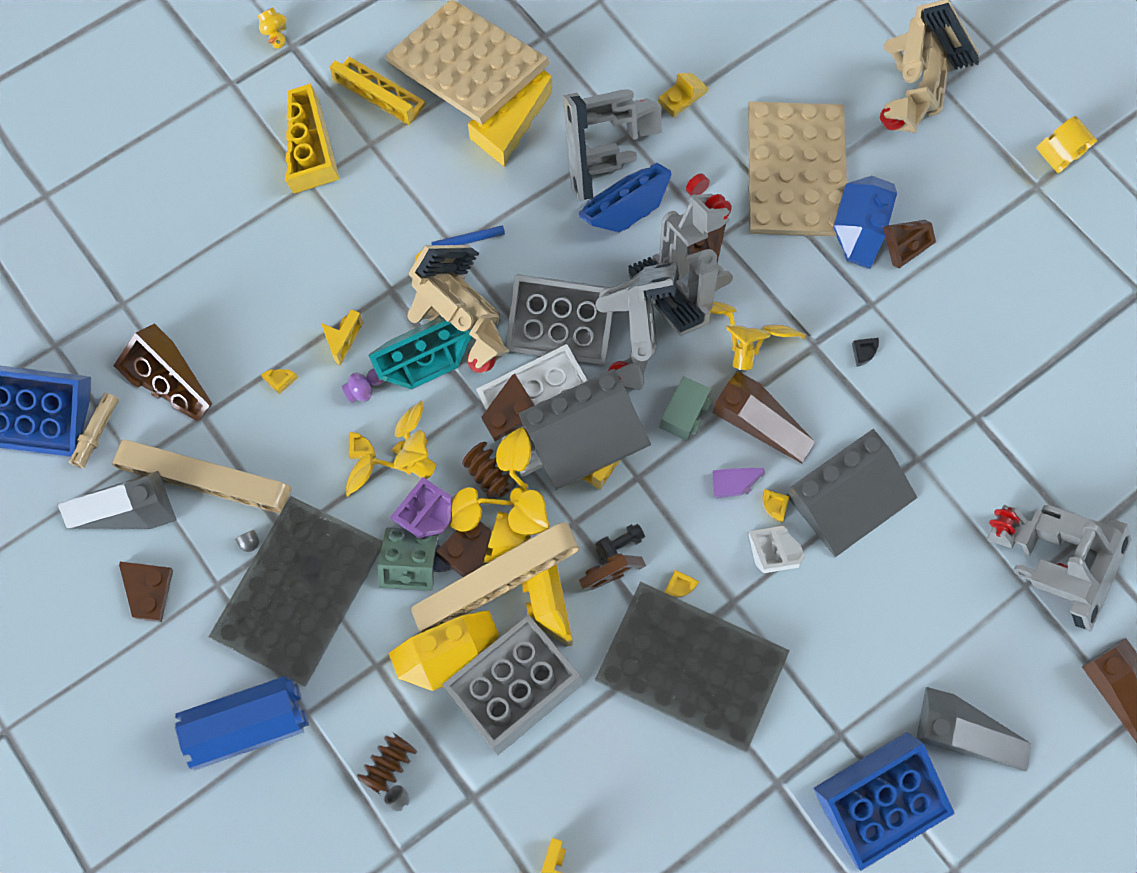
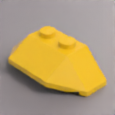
[522,564,573,646]
[388,610,499,691]

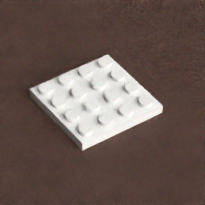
[476,344,588,477]

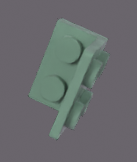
[378,528,438,591]

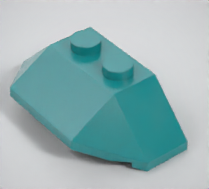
[368,317,472,389]

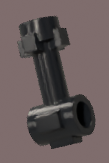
[595,524,645,563]

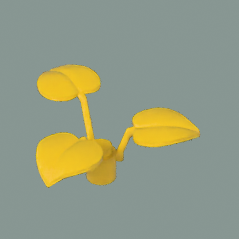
[710,301,806,370]
[346,400,436,498]
[449,427,550,535]

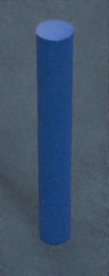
[431,225,505,245]

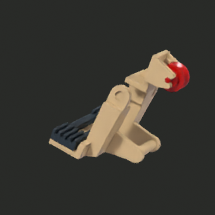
[880,0,979,133]
[408,245,509,373]

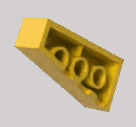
[468,70,552,167]
[285,83,340,194]

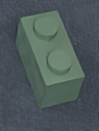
[659,376,712,441]

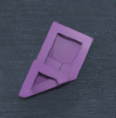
[713,468,765,498]

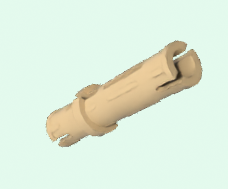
[68,393,119,469]

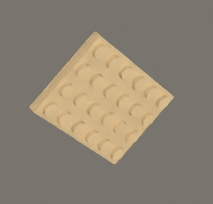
[385,0,550,125]
[748,102,847,236]

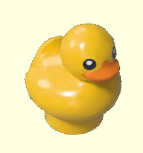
[257,7,287,49]

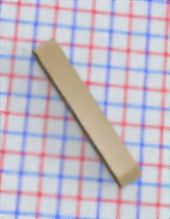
[112,440,292,513]
[411,523,579,633]

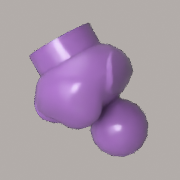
[342,369,384,403]

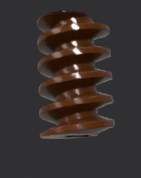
[462,441,517,499]
[357,732,417,795]

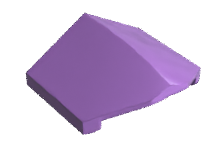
[390,477,452,538]

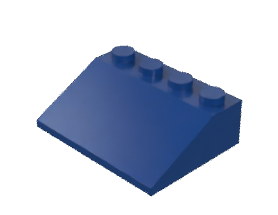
[0,365,91,457]
[813,732,955,871]

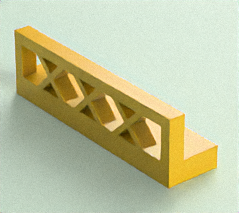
[329,56,426,125]

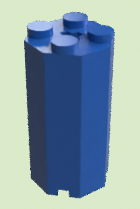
[175,676,309,770]

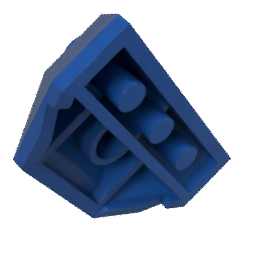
[578,163,672,233]
[833,176,897,269]

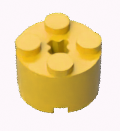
[1036,116,1098,174]
[483,511,531,563]

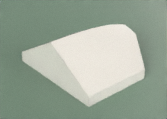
[749,526,805,573]

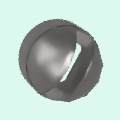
[235,530,259,552]
[384,785,409,811]

